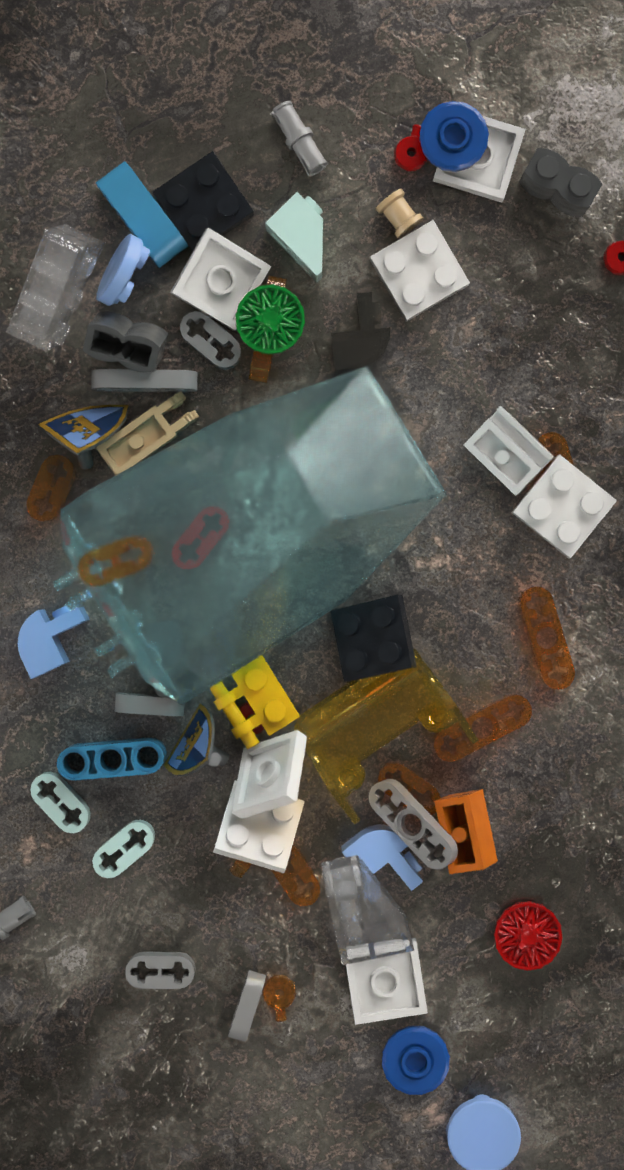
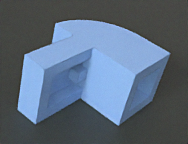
[18,604,90,679]
[341,824,423,891]

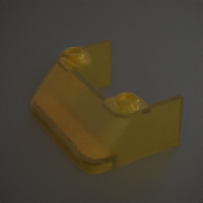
[294,648,479,825]

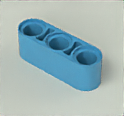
[96,161,188,268]
[57,737,167,780]

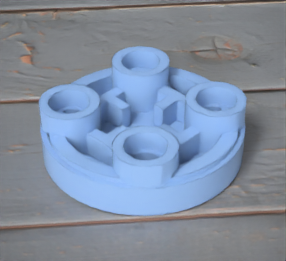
[96,234,150,306]
[446,1094,521,1170]

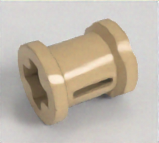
[376,188,424,239]

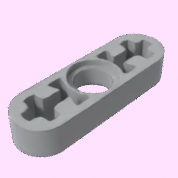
[91,369,198,392]
[369,779,458,870]

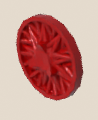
[494,901,563,971]

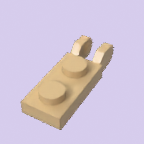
[96,391,200,479]

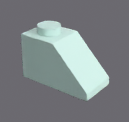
[265,192,323,283]

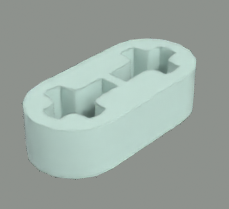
[30,772,91,833]
[92,819,155,878]

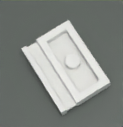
[464,406,554,496]

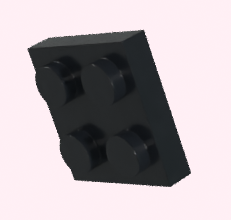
[153,151,254,253]
[330,594,417,683]

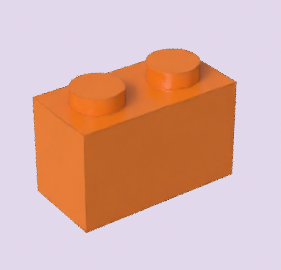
[434,789,498,874]

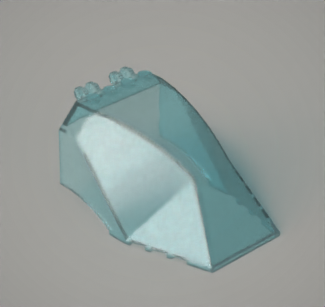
[53,366,447,705]

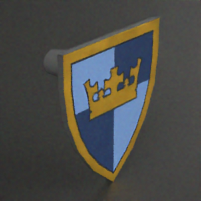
[38,405,129,469]
[164,703,229,776]

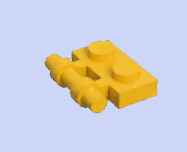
[209,654,301,750]

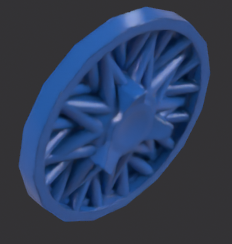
[419,101,489,172]
[382,1026,450,1095]

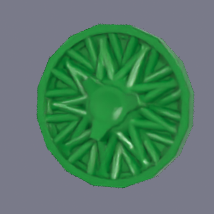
[235,284,305,355]

